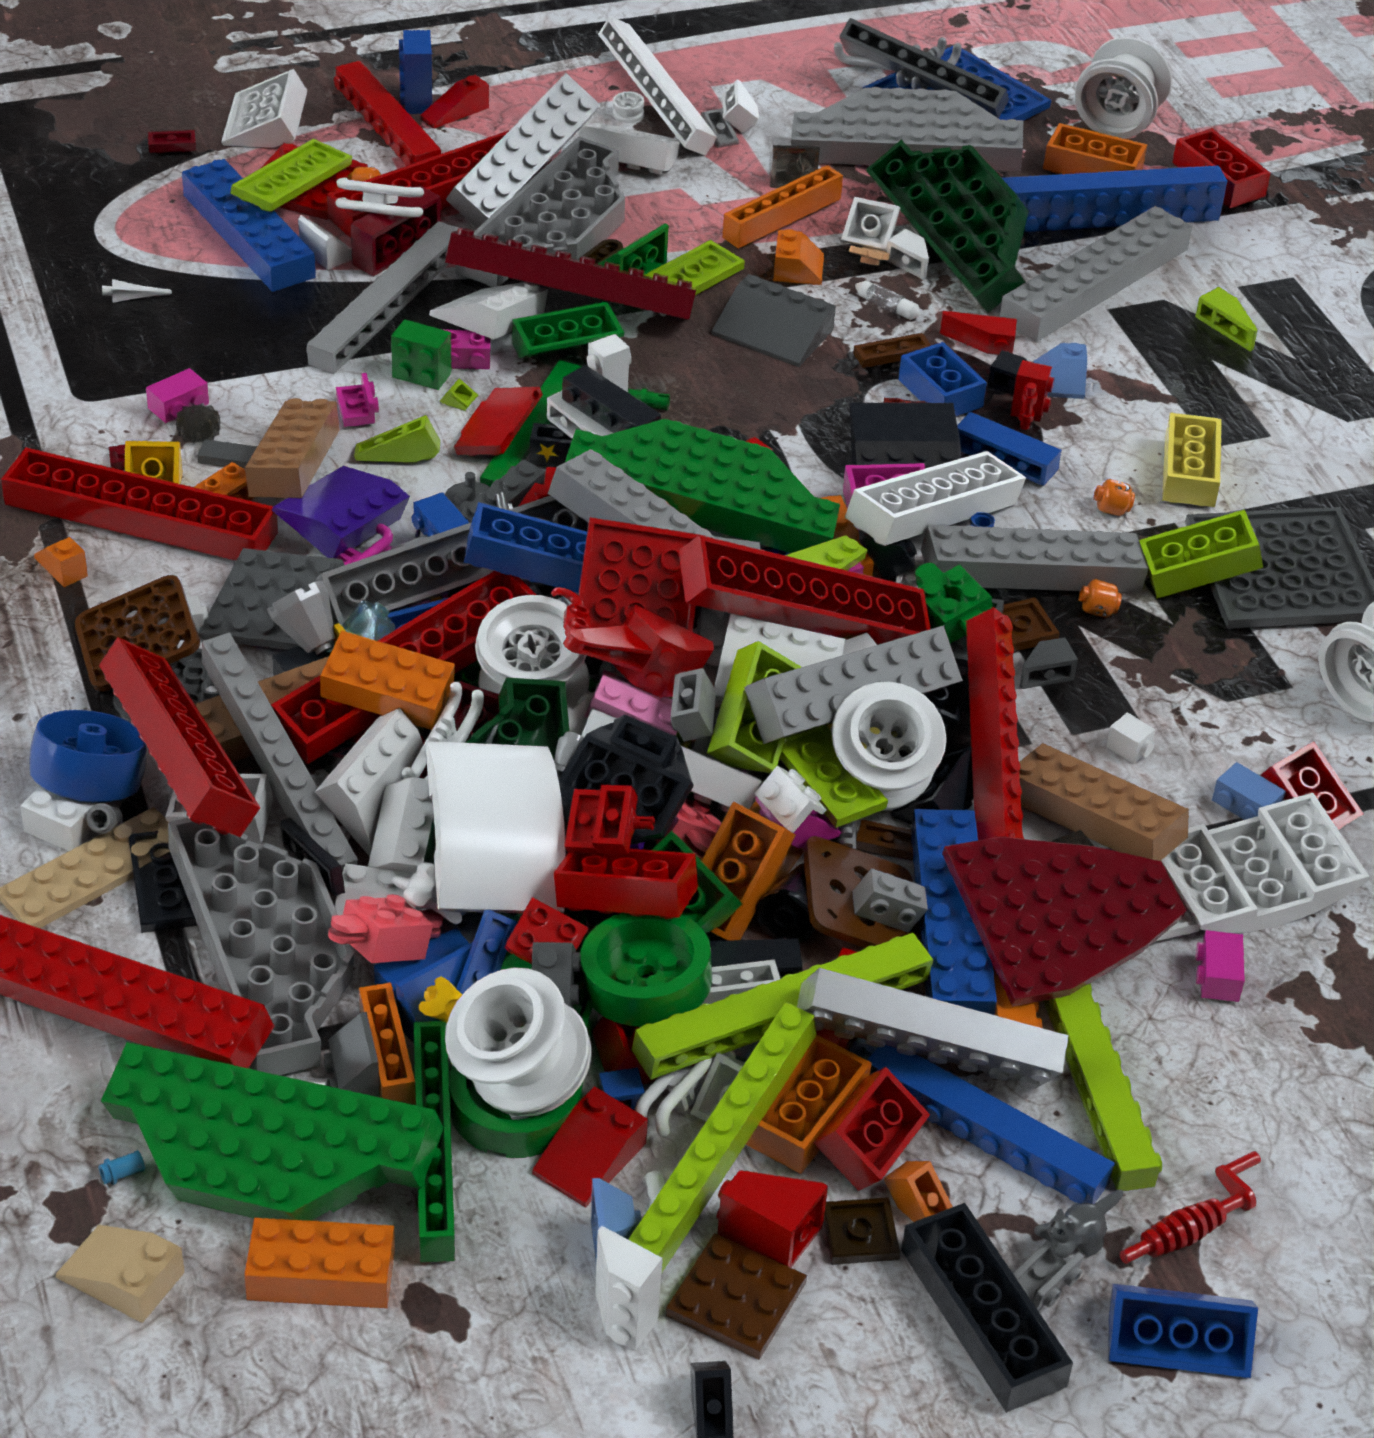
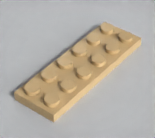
[0,807,170,928]

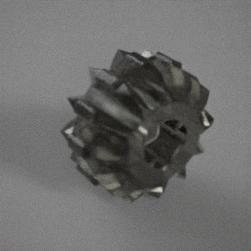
[176,403,221,445]

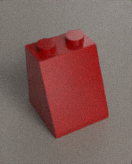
[716,1170,828,1268]

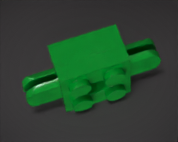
[915,563,993,644]

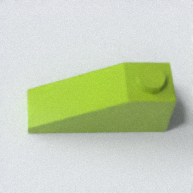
[1195,287,1258,351]
[354,415,441,462]

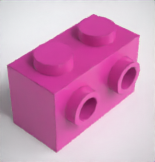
[445,330,491,369]
[146,368,209,423]
[1195,930,1245,1002]

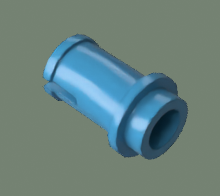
[98,1150,145,1185]

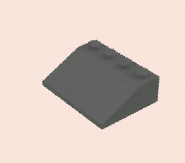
[712,274,836,367]

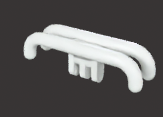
[336,178,424,217]
[402,682,484,779]
[635,1050,736,1137]

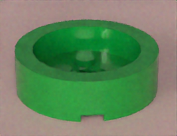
[581,913,713,1027]
[449,1065,583,1158]

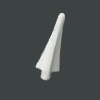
[102,279,172,303]

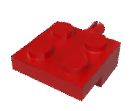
[564,785,655,855]

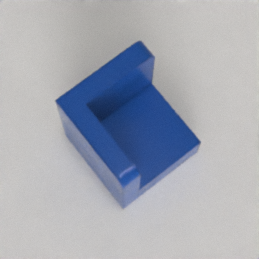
[598,1067,645,1110]

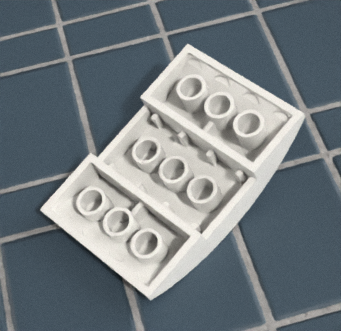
[426,741,566,914]
[1161,793,1369,933]

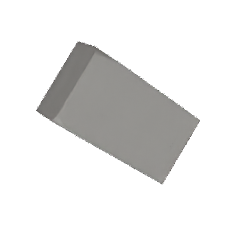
[701,108,739,148]

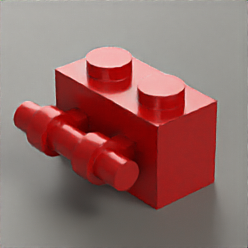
[1010,360,1055,430]

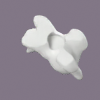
[392,863,467,925]

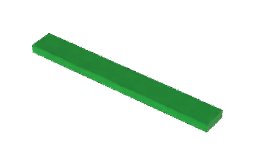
[480,360,582,487]

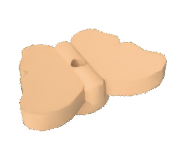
[849,245,890,265]

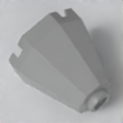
[267,581,336,655]

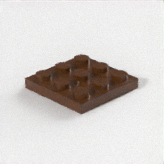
[666,1233,807,1360]

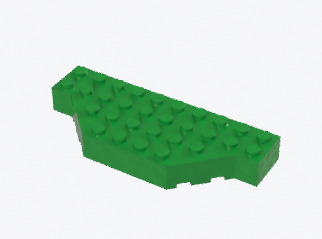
[565,419,840,553]
[101,1042,444,1221]

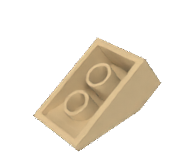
[56,1225,185,1323]

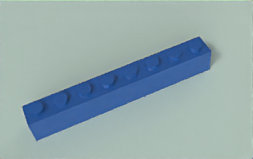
[867,1045,1115,1204]

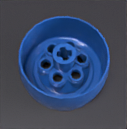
[29,710,148,803]

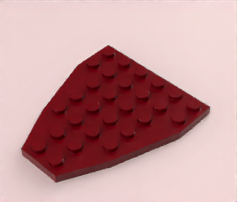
[942,837,1187,1007]

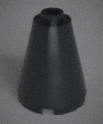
[756,863,815,943]

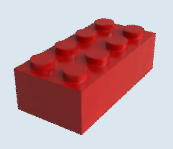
[1172,128,1271,208]
[554,849,698,919]

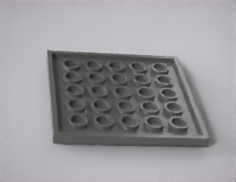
[1185,507,1374,628]

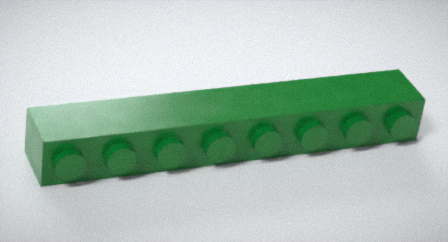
[414,1021,455,1263]

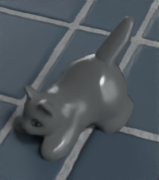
[1034,1189,1123,1258]

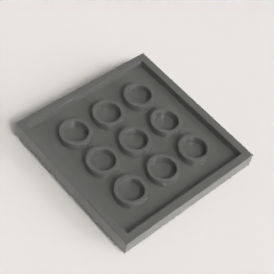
[199,548,345,650]

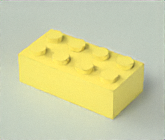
[1162,412,1221,507]

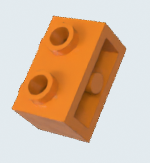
[194,462,255,501]

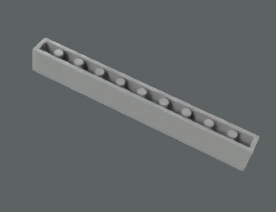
[306,221,458,374]
[202,632,358,890]

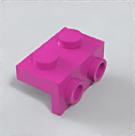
[336,373,379,427]

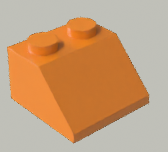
[773,229,824,285]

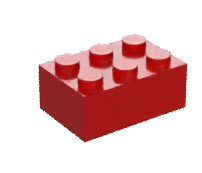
[813,1067,930,1191]

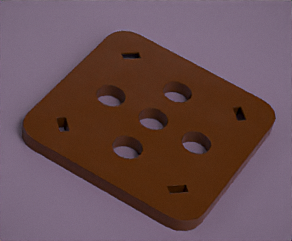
[75,575,200,692]
[803,836,921,948]

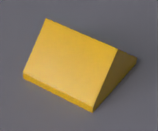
[125,441,183,484]

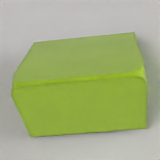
[440,378,478,411]

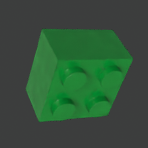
[391,319,451,390]

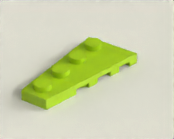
[785,535,868,571]

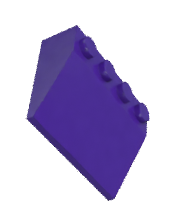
[272,466,410,559]

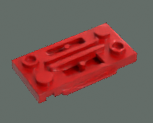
[454,387,543,456]

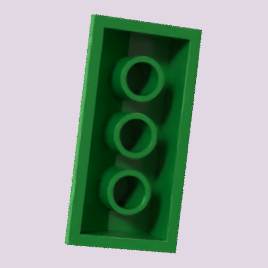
[512,302,624,358]

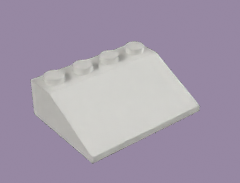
[221,69,307,148]
[579,123,683,174]
[429,281,548,340]
[714,614,845,701]
[315,708,424,857]

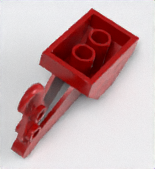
[551,587,714,698]

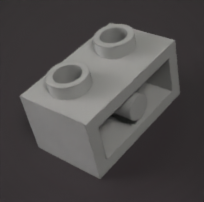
[670,668,716,742]
[852,868,928,933]

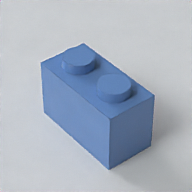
[1212,762,1286,820]

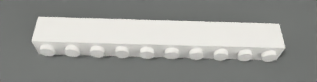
[598,16,717,156]

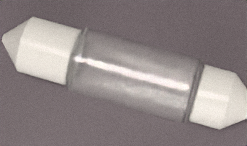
[855,280,921,320]

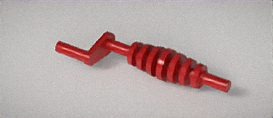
[1120,1151,1261,1264]

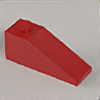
[420,75,489,129]
[940,311,1017,355]

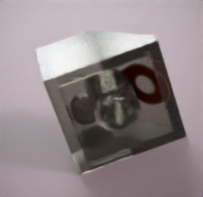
[769,145,820,188]

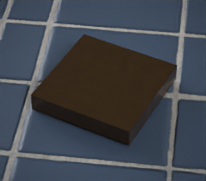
[823,1197,900,1265]

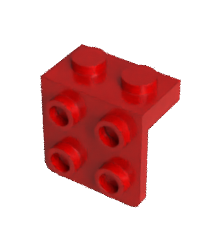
[505,897,589,964]

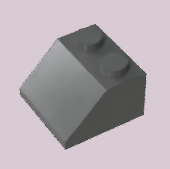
[324,1012,380,1097]

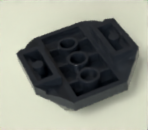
[559,714,694,845]

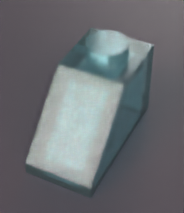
[342,600,395,641]

